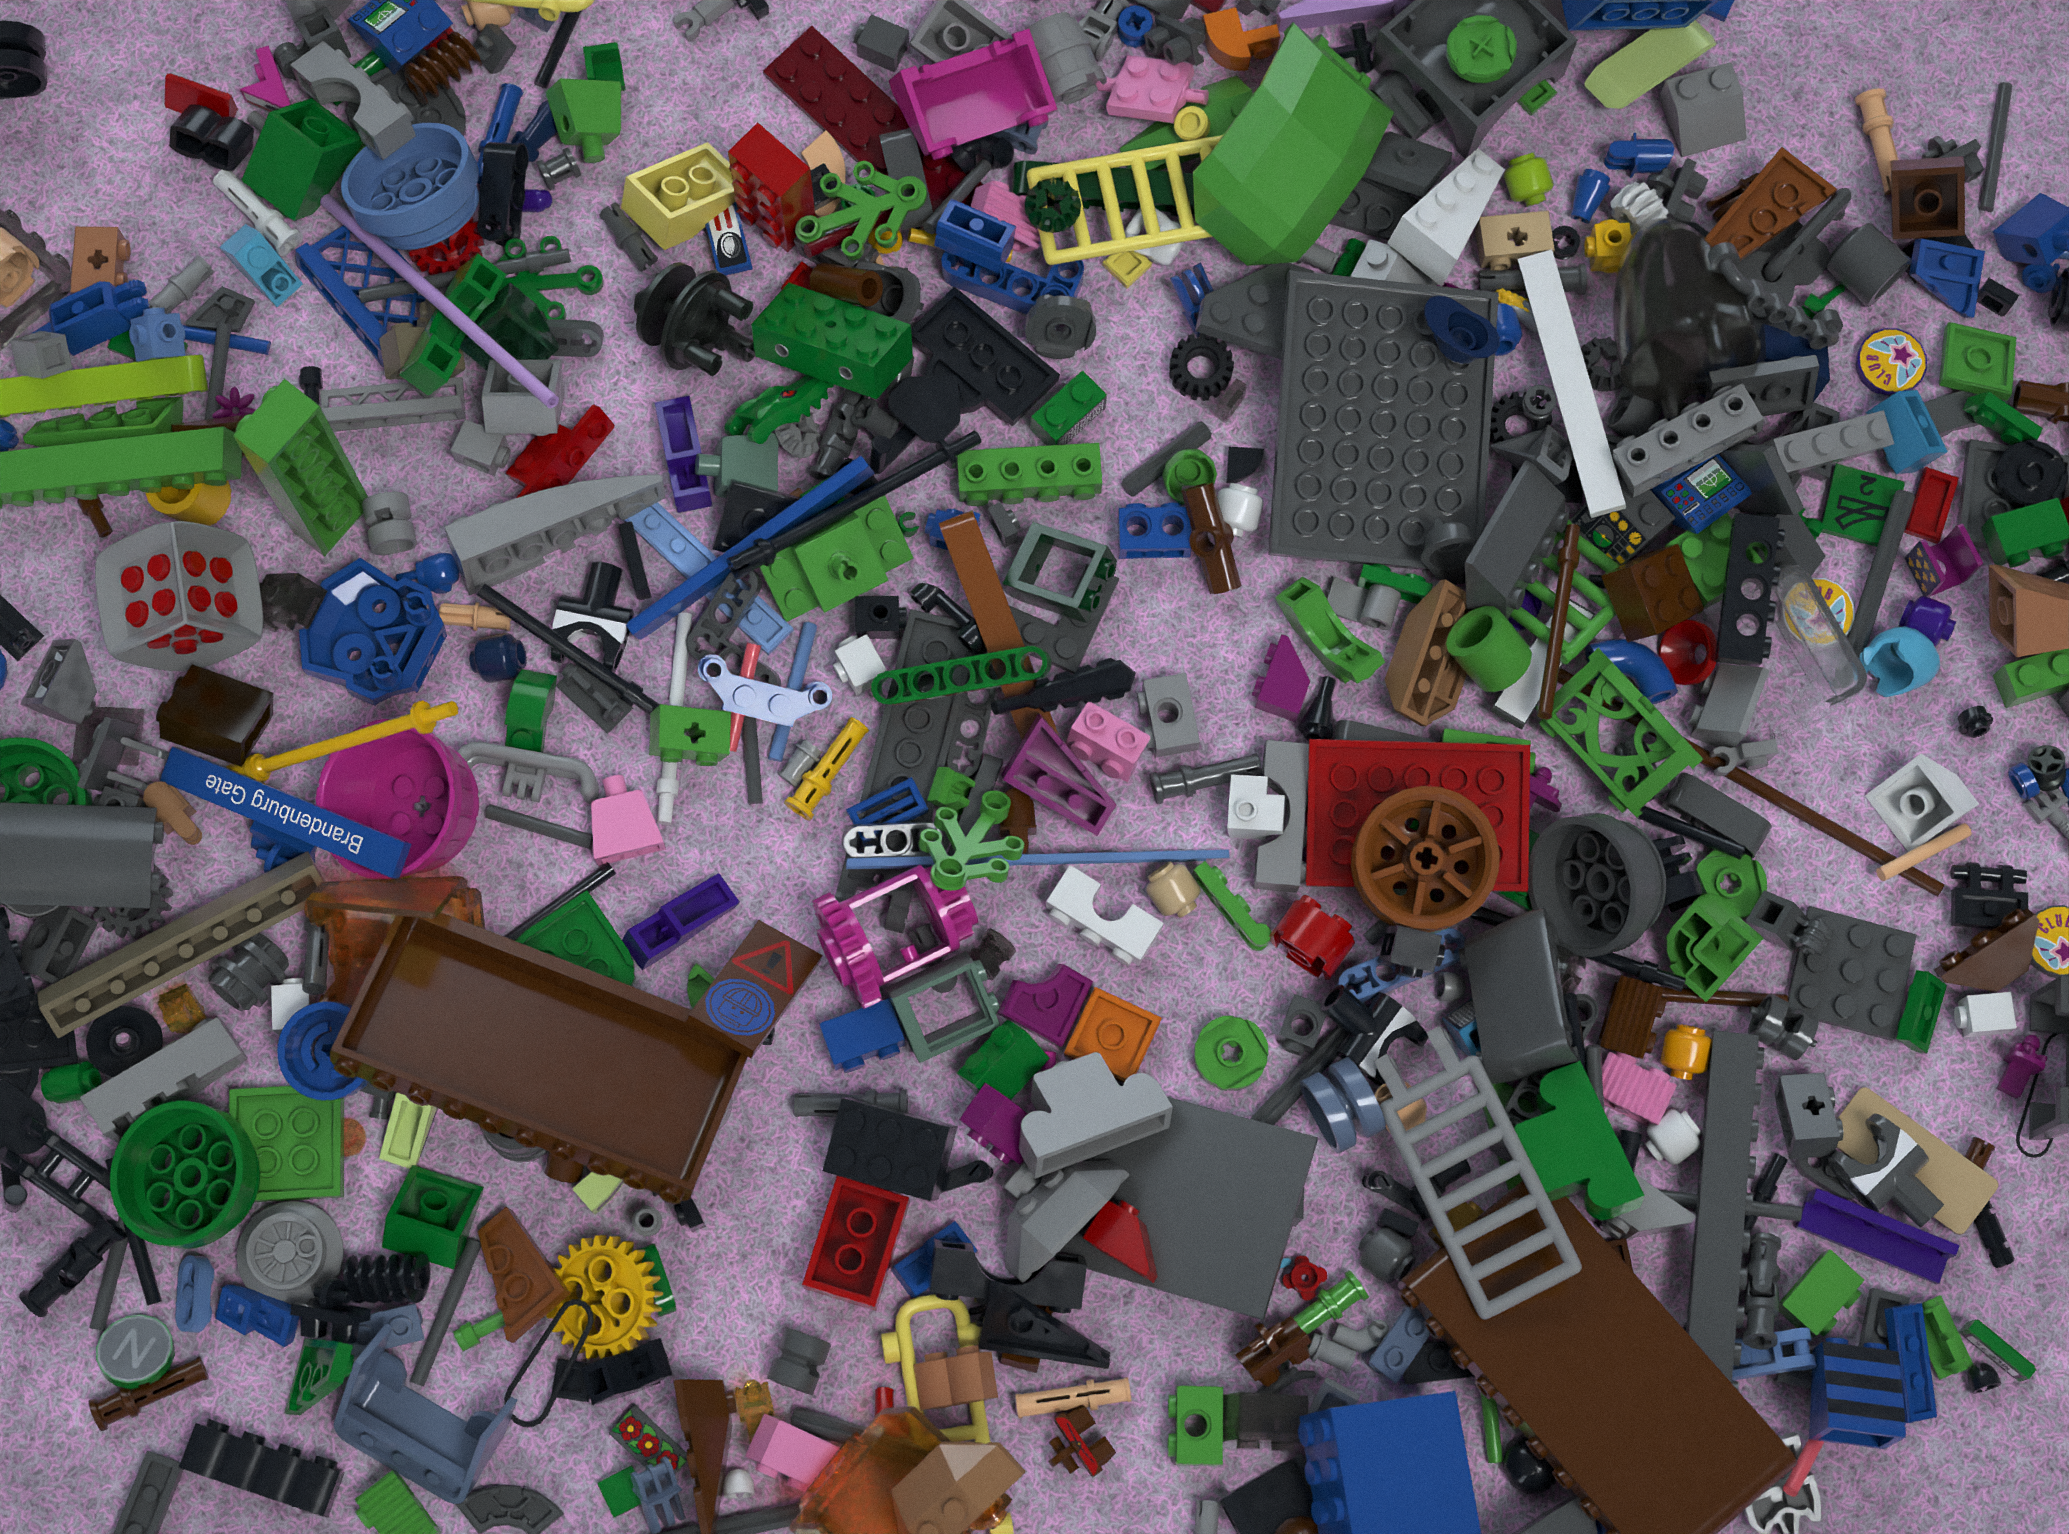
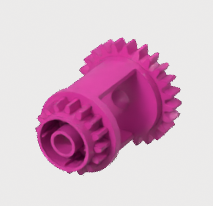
[812,865,978,1009]

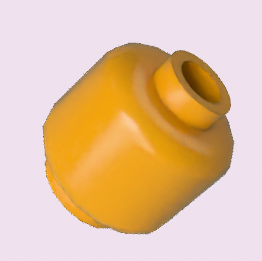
[1660,1024,1712,1080]

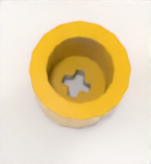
[145,480,231,526]

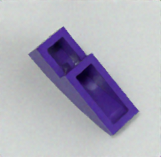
[654,396,713,513]
[622,873,740,970]

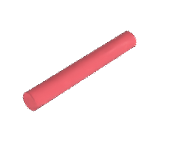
[730,642,761,752]
[1783,1438,1824,1497]

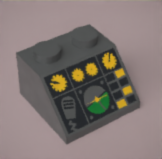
[1570,473,1676,565]

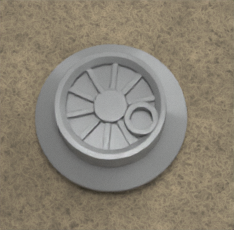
[237,1201,344,1304]

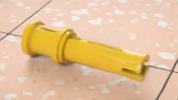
[784,717,869,821]

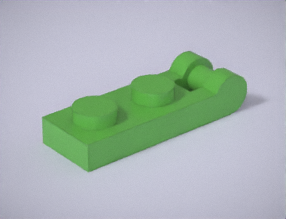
[1192,861,1271,951]

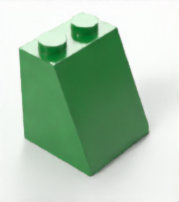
[241,98,363,221]

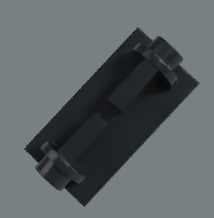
[0,595,44,661]

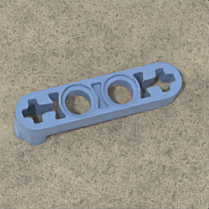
[1335,928,1466,1002]

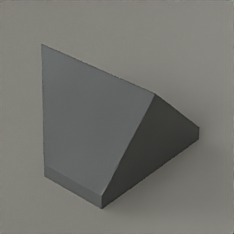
[1490,424,1573,485]

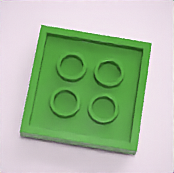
[228,1086,344,1202]

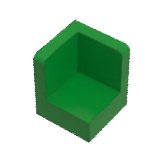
[583,42,626,91]

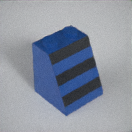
[1809,1338,1906,1450]

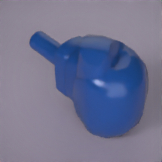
[396,553,459,594]

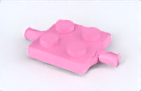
[1095,55,1209,123]

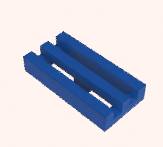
[846,777,929,844]

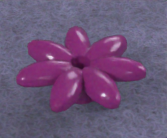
[212,386,256,419]

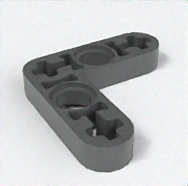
[687,570,781,686]

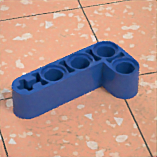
[941,251,1084,315]

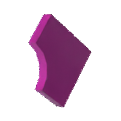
[997,964,1093,1047]

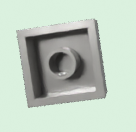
[481,360,564,436]

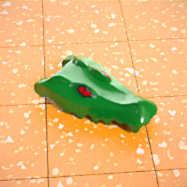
[724,375,834,444]

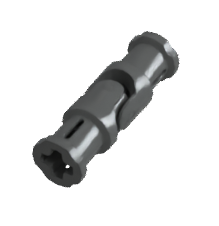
[809,389,869,481]
[1742,1232,1782,1350]

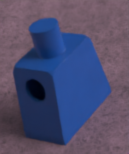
[1993,193,2069,266]

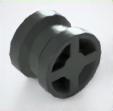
[2028,745,2066,791]

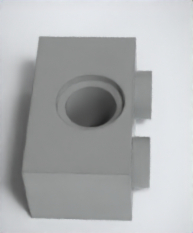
[1137,673,1200,758]

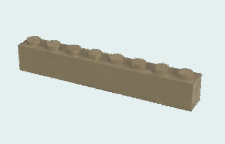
[37,851,330,1038]

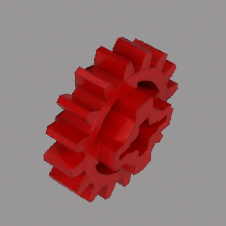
[409,216,485,275]

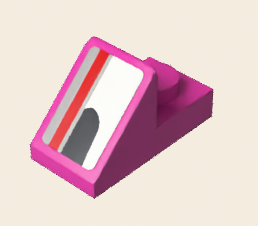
[240,45,291,112]

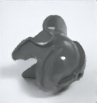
[850,262,924,324]

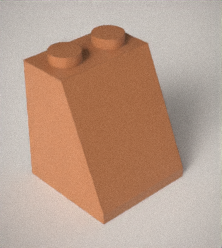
[1989,564,2069,657]

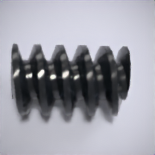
[343,1254,431,1304]

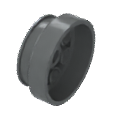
[1528,813,1666,957]

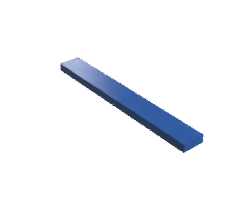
[626,456,875,640]

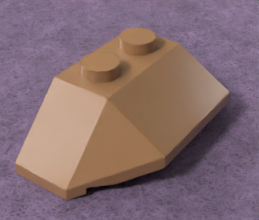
[1384,579,1472,726]
[891,1442,1026,1534]

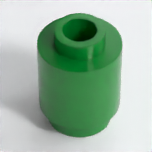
[41,1061,101,1104]

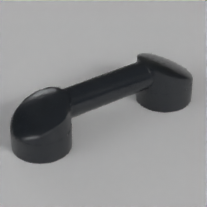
[908,583,984,655]

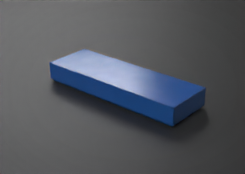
[1884,1303,1937,1423]

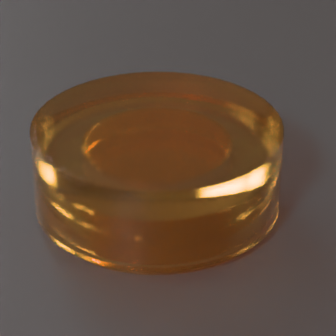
[344,1119,367,1157]

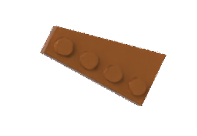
[1693,147,1837,276]

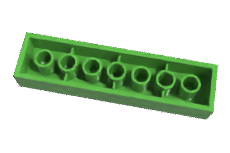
[233,379,368,557]

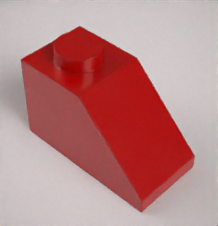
[1083,1200,1158,1283]

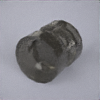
[968,929,1016,981]

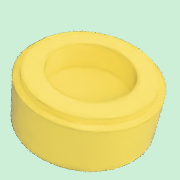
[1174,106,1210,141]

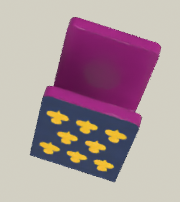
[1904,523,1983,597]

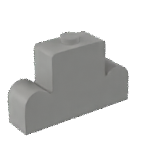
[1019,1052,1173,1178]

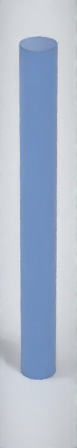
[768,622,817,762]

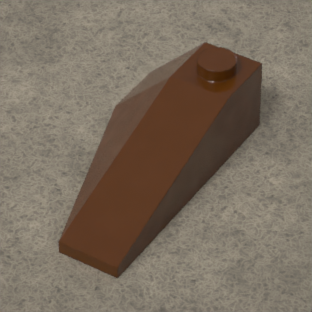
[673,1379,737,1534]

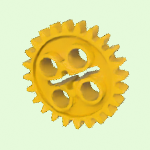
[546,1235,663,1359]

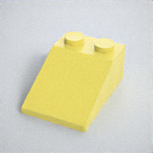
[621,142,735,250]

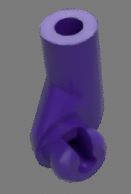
[522,189,553,212]

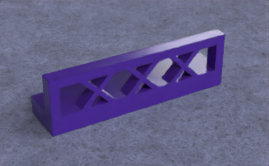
[1795,1188,1960,1285]

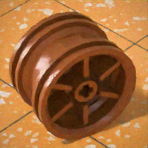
[1351,786,1500,933]

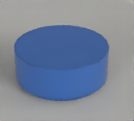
[2008,762,2040,800]

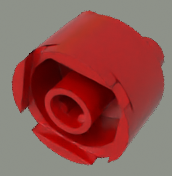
[1269,895,1355,980]

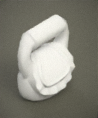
[1124,208,1185,266]

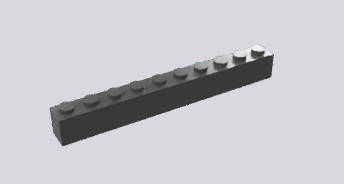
[1686,1030,1765,1390]

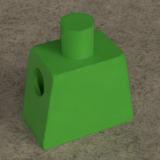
[546,78,621,163]

